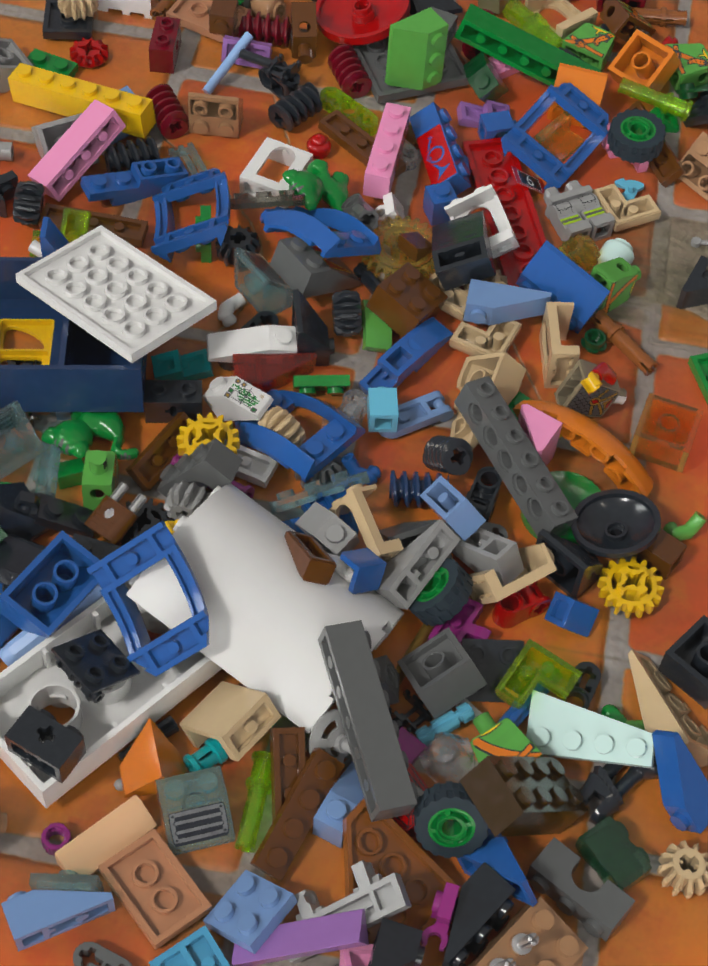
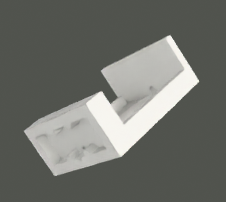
[239,137,313,208]
[444,184,520,259]

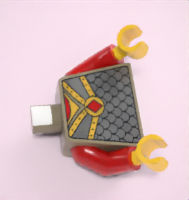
[554,359,627,438]

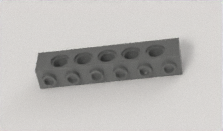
[454,376,578,537]

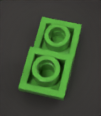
[361,299,392,353]

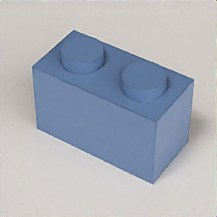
[420,476,486,541]

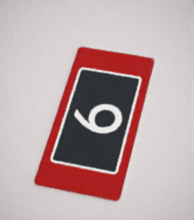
[511,166,546,194]

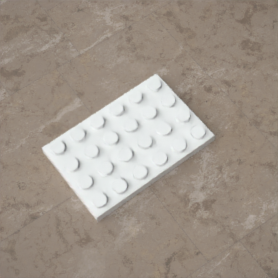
[15,225,217,363]

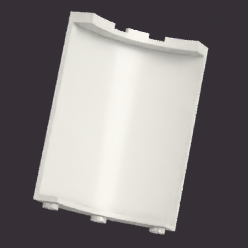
[126,483,404,734]

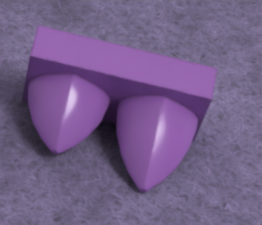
[221,35,273,69]

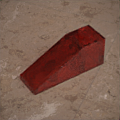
[231,353,317,393]

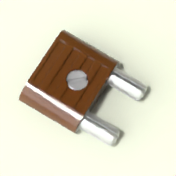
[84,482,147,545]

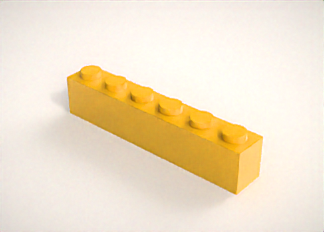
[7,63,156,139]

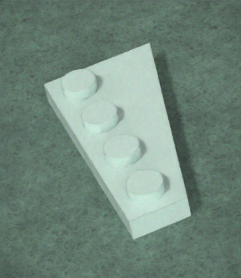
[526,689,655,769]

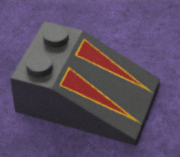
[270,236,362,298]

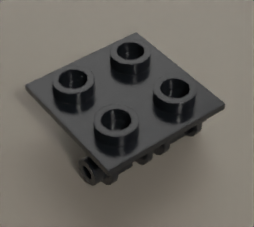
[51,629,140,703]
[462,638,524,703]

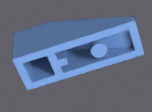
[463,279,552,325]
[312,761,364,848]
[1,889,116,952]

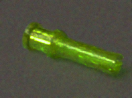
[617,77,693,122]
[234,751,272,853]

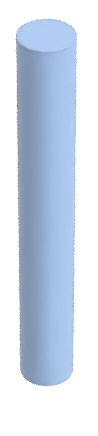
[202,31,253,94]

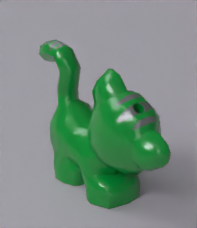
[282,159,349,232]
[41,412,139,460]

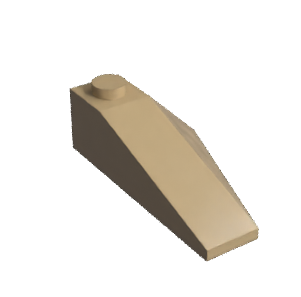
[450,352,526,450]
[628,650,708,767]

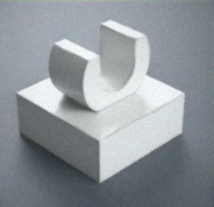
[375,192,406,230]

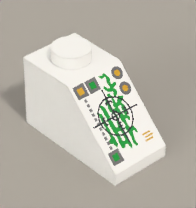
[202,376,274,421]

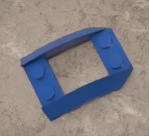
[501,83,609,189]
[150,168,230,263]
[260,206,382,258]
[234,389,366,482]
[86,521,209,677]

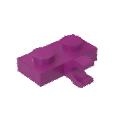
[428,598,491,645]
[421,882,460,952]

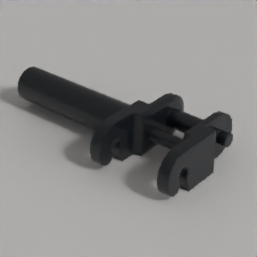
[239,49,302,83]
[389,689,432,734]

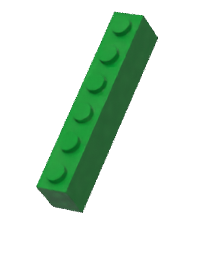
[454,4,600,86]

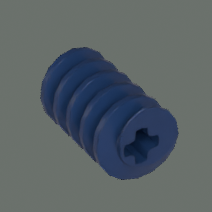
[389,470,449,509]

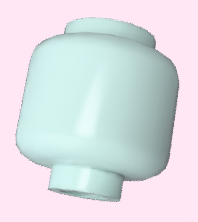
[595,238,635,265]

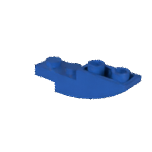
[80,157,189,206]
[358,317,453,395]

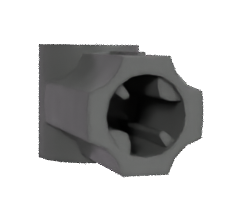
[341,193,380,231]

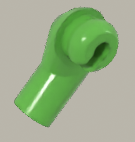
[663,511,707,541]

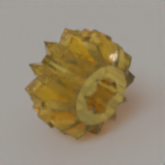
[557,233,601,272]

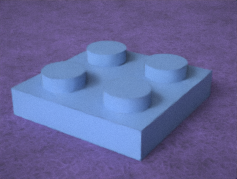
[203,870,298,954]

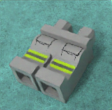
[543,180,615,250]

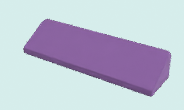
[232,909,369,966]

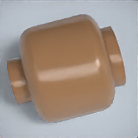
[250,0,286,21]

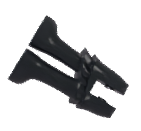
[579,756,658,826]

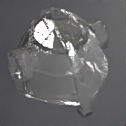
[419,732,475,784]

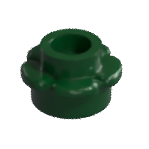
[580,328,607,354]

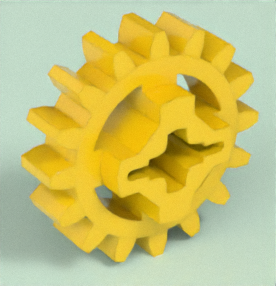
[176,412,240,456]
[597,556,664,619]

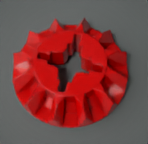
[70,37,109,68]

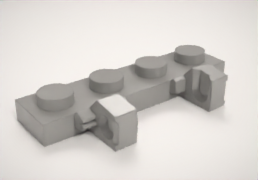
[288,860,412,964]

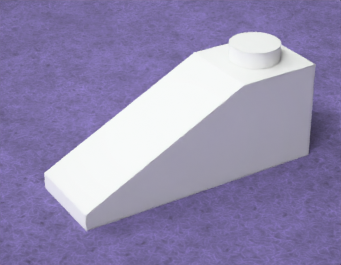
[206,325,297,366]

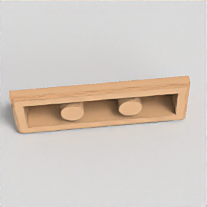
[55,795,157,887]

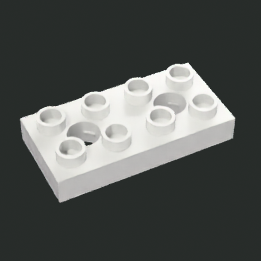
[0,580,222,808]

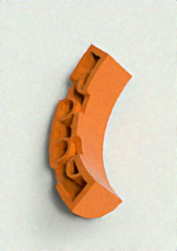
[513,399,653,497]

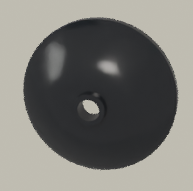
[571,489,661,558]

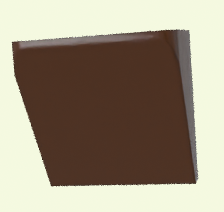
[398,232,432,262]

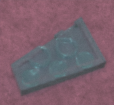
[269,470,370,513]

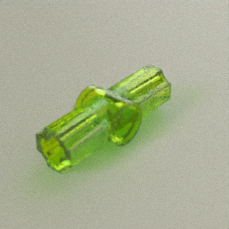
[502,0,563,48]

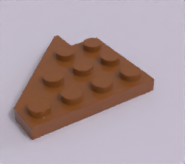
[343,797,461,944]

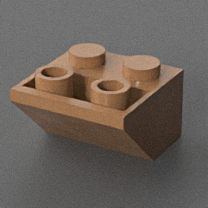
[188,92,243,138]
[679,131,708,201]

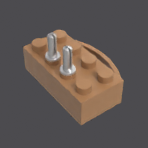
[468,896,588,966]

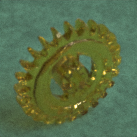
[360,215,435,280]

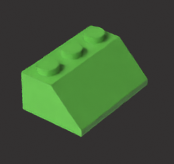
[385,7,449,91]

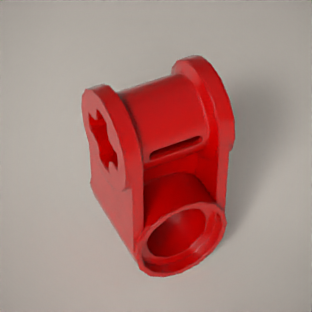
[492,581,552,628]

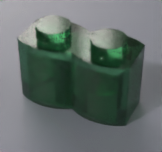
[575,816,652,892]

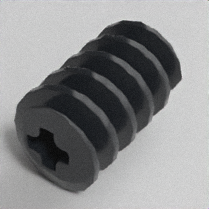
[268,82,323,131]
[104,136,160,173]
[423,435,473,475]

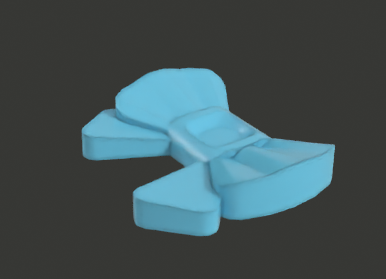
[614,178,644,201]

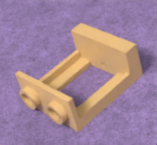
[523,0,598,48]
[539,301,580,388]
[329,483,404,563]
[469,543,557,604]

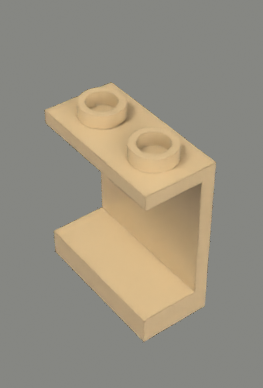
[179,681,282,761]

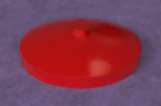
[316,0,411,45]

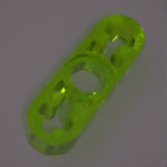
[320,87,378,136]

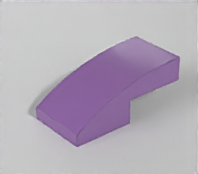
[457,100,511,128]

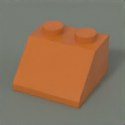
[547,63,608,129]

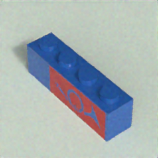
[410,102,471,195]

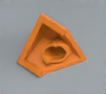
[119,718,189,798]

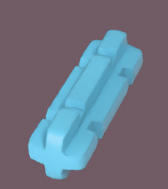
[415,702,475,746]

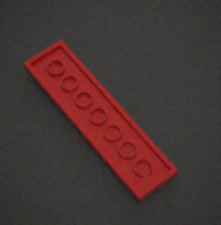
[462,138,546,287]

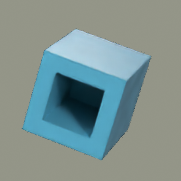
[367,387,399,432]

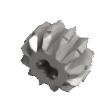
[163,480,211,520]

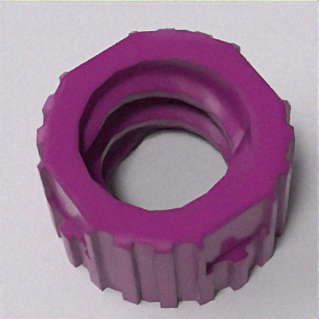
[41,822,72,856]

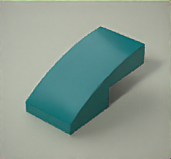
[151,348,214,380]

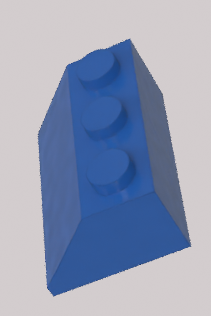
[516,240,610,334]
[0,530,99,638]

